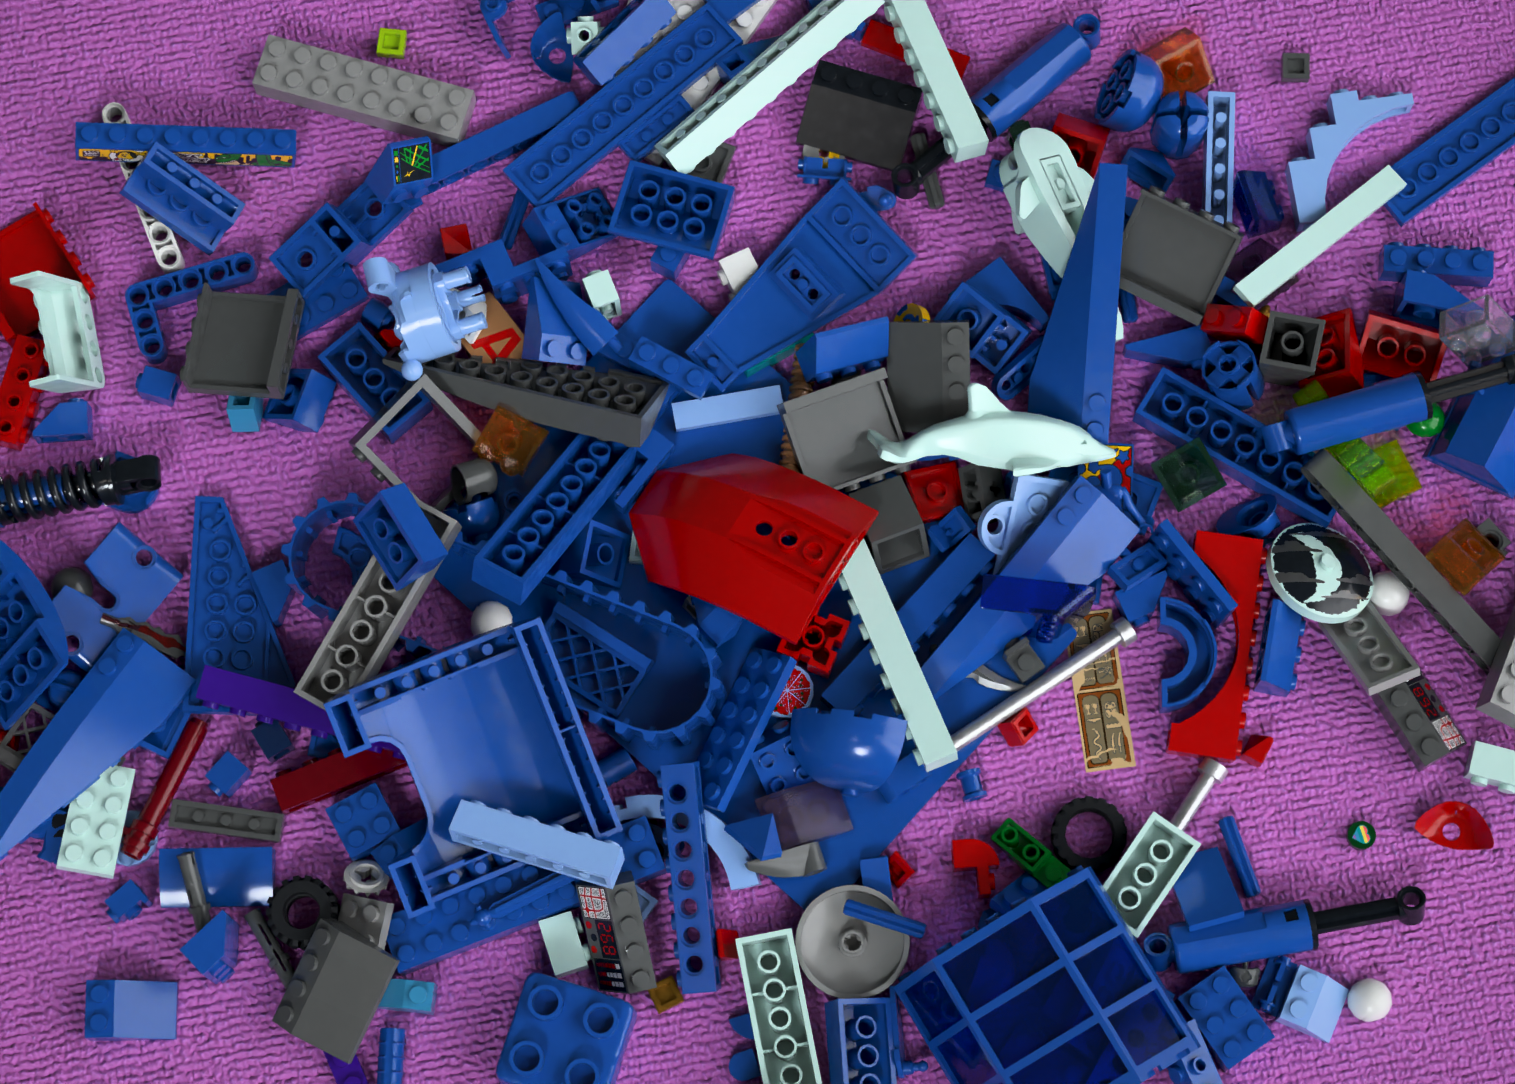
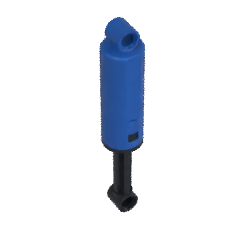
[891,14,1101,200]
[1260,354,1515,455]
[1143,886,1426,974]

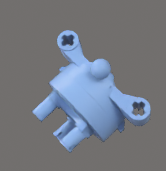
[363,257,488,381]

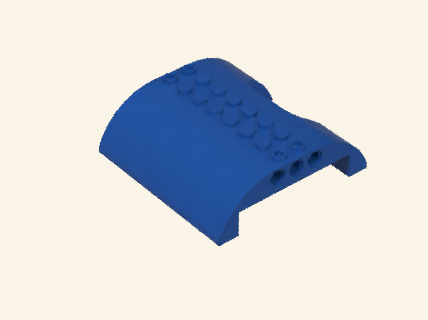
[323,617,623,919]

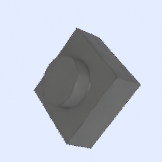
[1281,53,1310,83]

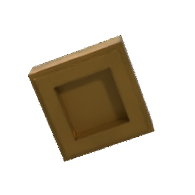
[647,975,684,1014]

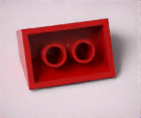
[1359,309,1450,382]

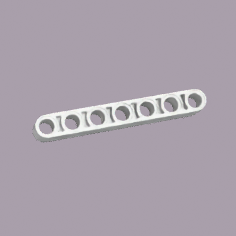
[102,102,185,274]

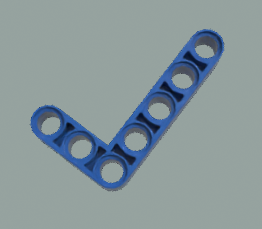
[125,252,259,365]

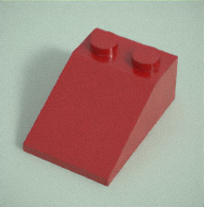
[1299,308,1364,403]

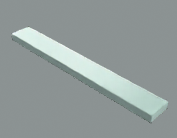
[1233,165,1407,308]

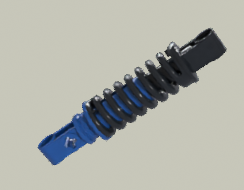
[0,453,162,528]

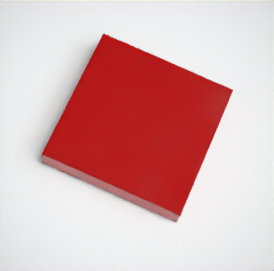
[902,461,964,524]

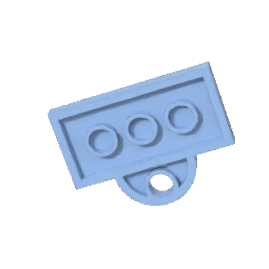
[977,475,1070,578]

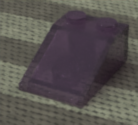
[755,781,854,851]

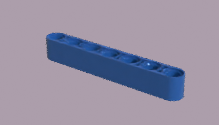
[425,91,581,195]

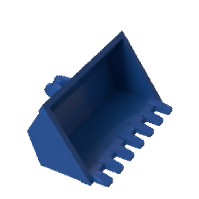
[1422,315,1515,499]

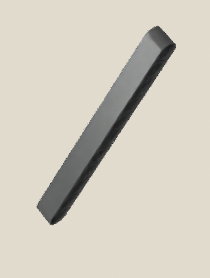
[1301,449,1501,676]

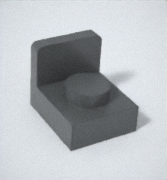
[1002,637,1045,684]

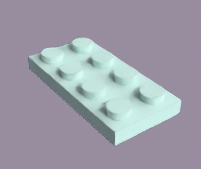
[56,765,136,879]

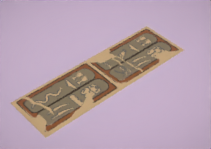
[1062,608,1136,773]

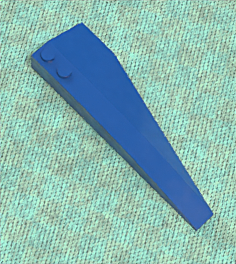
[1027,163,1128,444]
[920,475,1140,700]
[0,628,197,861]

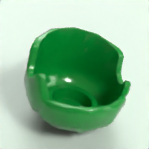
[1405,403,1445,437]

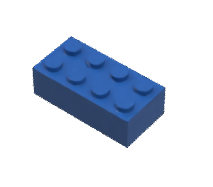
[317,321,433,444]

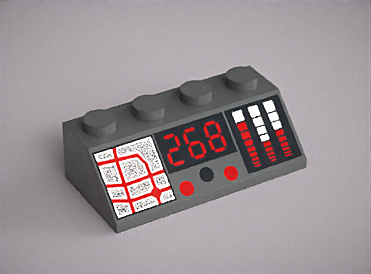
[1371,649,1467,772]
[575,870,657,994]

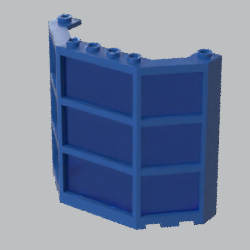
[893,865,1201,1084]

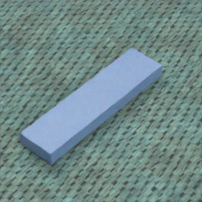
[671,385,783,432]

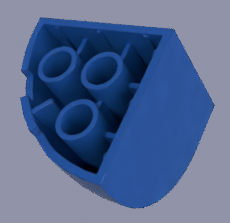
[790,708,908,798]

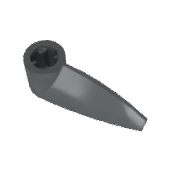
[745,842,828,878]

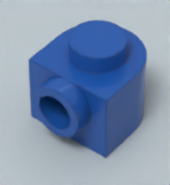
[361,297,395,333]

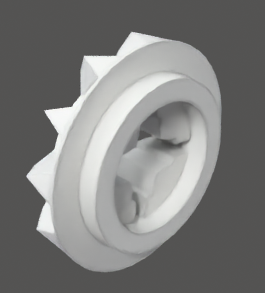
[343,859,389,897]

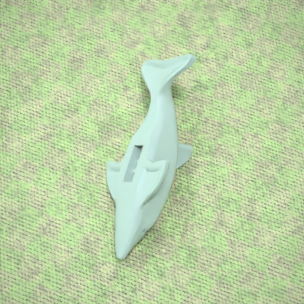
[867,383,1116,477]

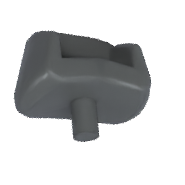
[1230,962,1260,988]

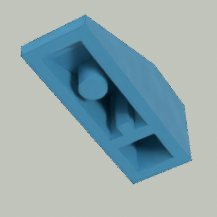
[226,395,264,432]
[377,979,438,1015]

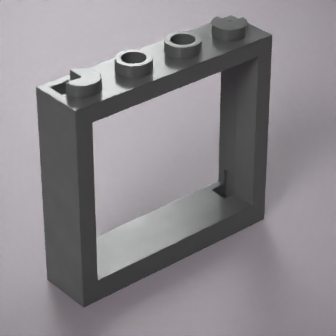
[348,373,499,512]

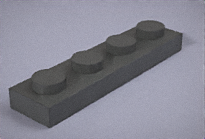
[168,799,285,843]

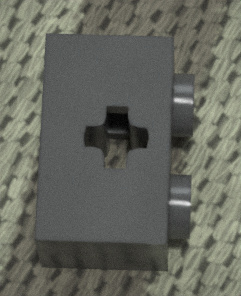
[958,463,1006,524]

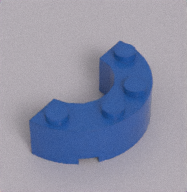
[1157,597,1217,713]

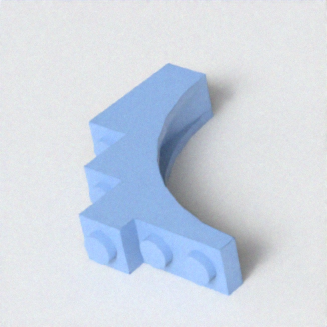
[1285,89,1414,232]

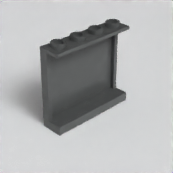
[1119,185,1245,326]
[180,283,305,399]
[777,367,917,493]

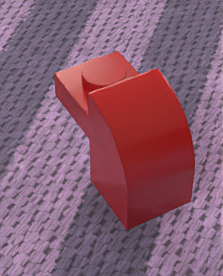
[951,839,1000,899]

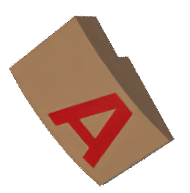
[461,291,537,363]

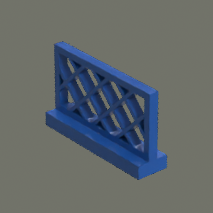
[544,601,655,718]

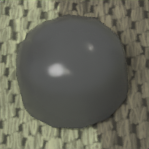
[51,567,93,598]

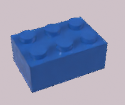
[1174,966,1275,1072]

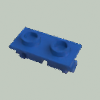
[797,156,853,186]
[1251,955,1297,1017]

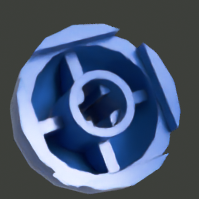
[443,495,500,542]

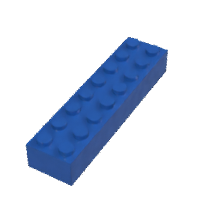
[1132,367,1356,528]
[471,434,637,606]

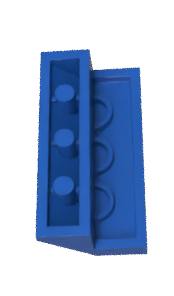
[119,141,246,256]

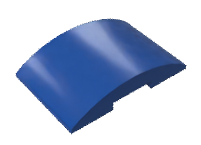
[0,540,69,730]

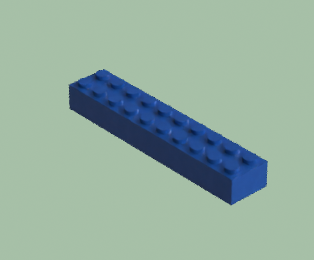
[387,815,667,976]

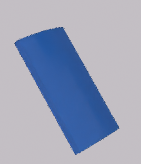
[159,847,276,908]

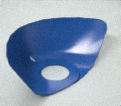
[530,12,573,83]

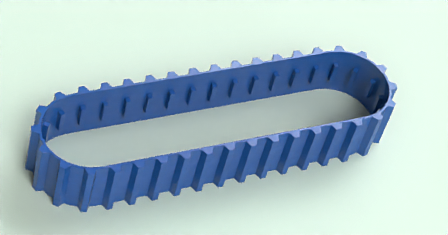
[281,493,726,750]

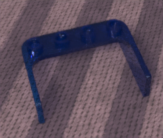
[980,574,1097,643]

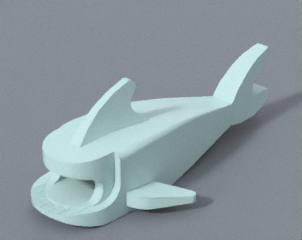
[999,127,1123,342]

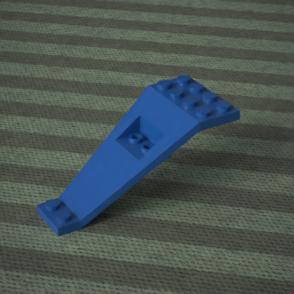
[685,178,918,392]

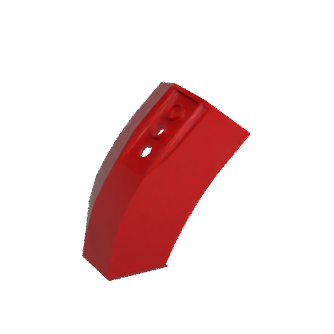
[629,453,879,645]

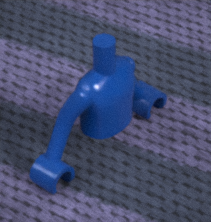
[1094,468,1155,534]

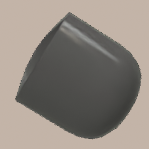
[450,458,498,506]

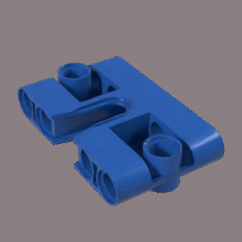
[52,522,184,673]

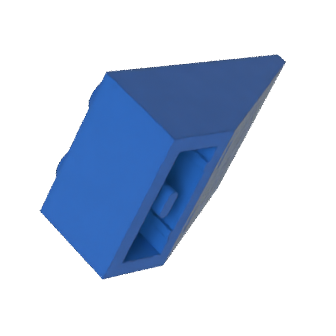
[522,187,618,262]

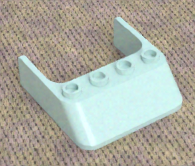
[9,271,105,393]

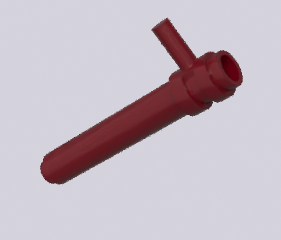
[120,717,208,861]

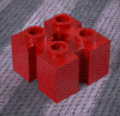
[776,609,851,679]

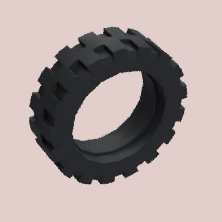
[1051,796,1127,872]

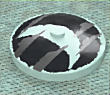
[1266,523,1374,624]

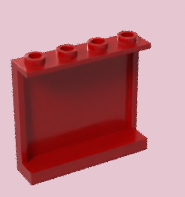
[0,202,96,348]

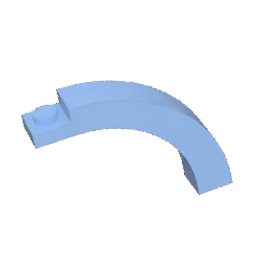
[614,794,762,891]

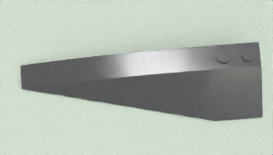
[383,347,669,448]

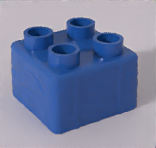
[496,972,637,1084]

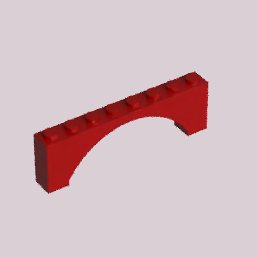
[1165,530,1267,763]

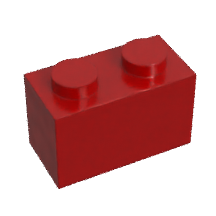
[1200,304,1269,344]

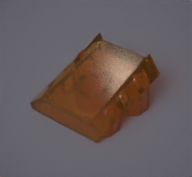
[472,405,549,477]

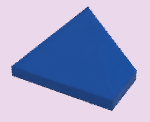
[1120,147,1176,196]
[724,813,782,861]

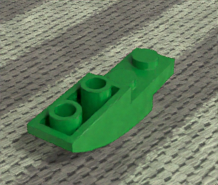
[990,817,1095,914]

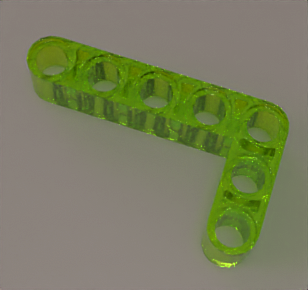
[1292,379,1398,497]

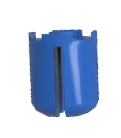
[1150,91,1209,160]
[1201,339,1265,411]

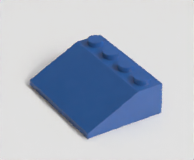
[607,160,735,260]

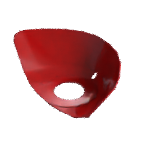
[1414,801,1494,850]

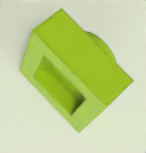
[376,28,407,59]

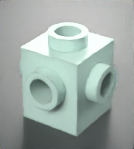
[566,16,605,55]

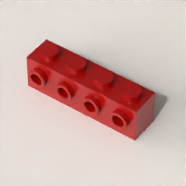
[0,334,49,451]

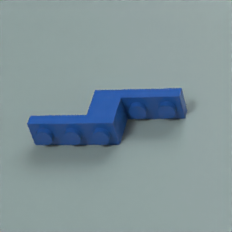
[597,333,714,400]
[614,384,682,515]

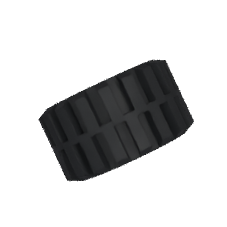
[266,875,341,951]

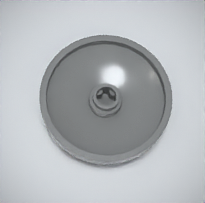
[795,885,910,999]

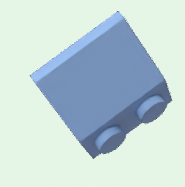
[1275,965,1349,1043]

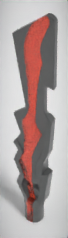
[99,613,186,659]

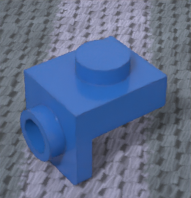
[926,505,977,552]

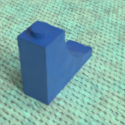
[947,257,1050,333]

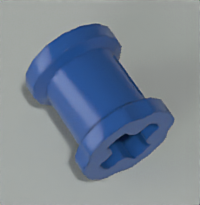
[956,768,988,802]

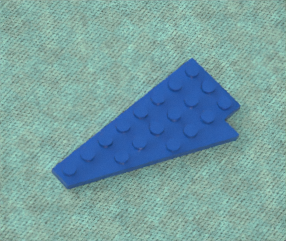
[182,496,296,716]

